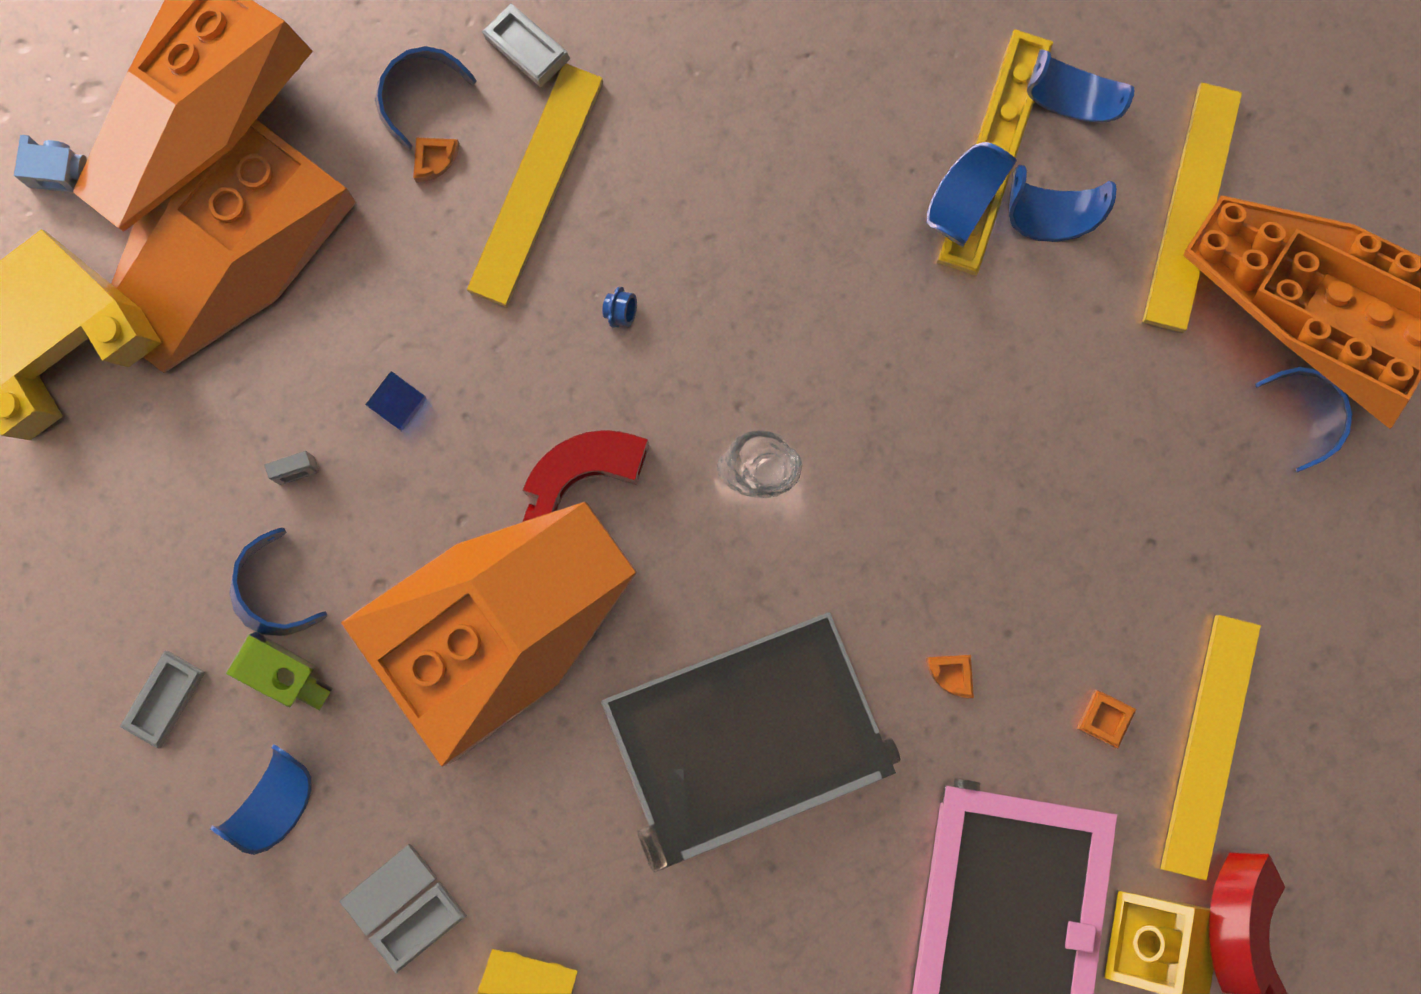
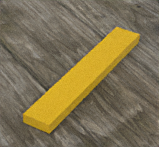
[937,29,1053,276]
[467,63,603,308]
[1142,82,1242,333]
[1160,615,1261,881]

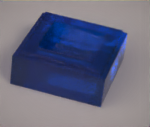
[365,371,427,432]

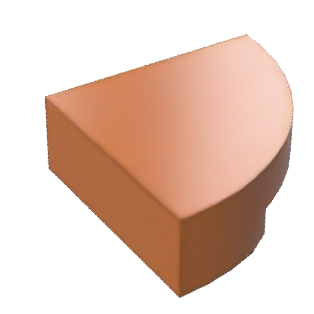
[413,137,460,182]
[926,655,974,698]

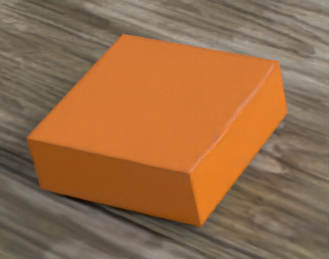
[1076,690,1137,748]

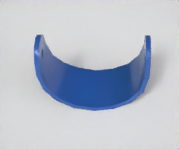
[375,46,477,150]
[1027,49,1135,122]
[927,142,1017,247]
[1009,165,1117,242]
[1255,367,1353,472]
[230,527,328,636]
[210,744,312,855]

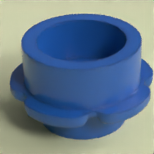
[602,287,637,328]

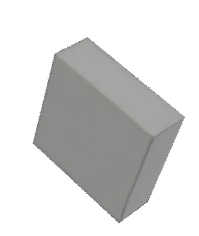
[264,451,319,485]

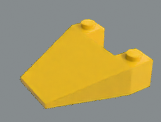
[0,229,162,440]

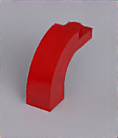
[522,430,650,522]
[1209,853,1288,994]

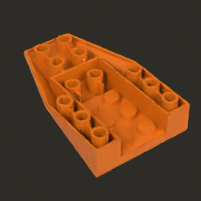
[73,0,313,232]
[111,120,356,373]
[1183,195,1421,430]
[341,502,637,767]

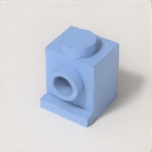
[14,135,87,192]

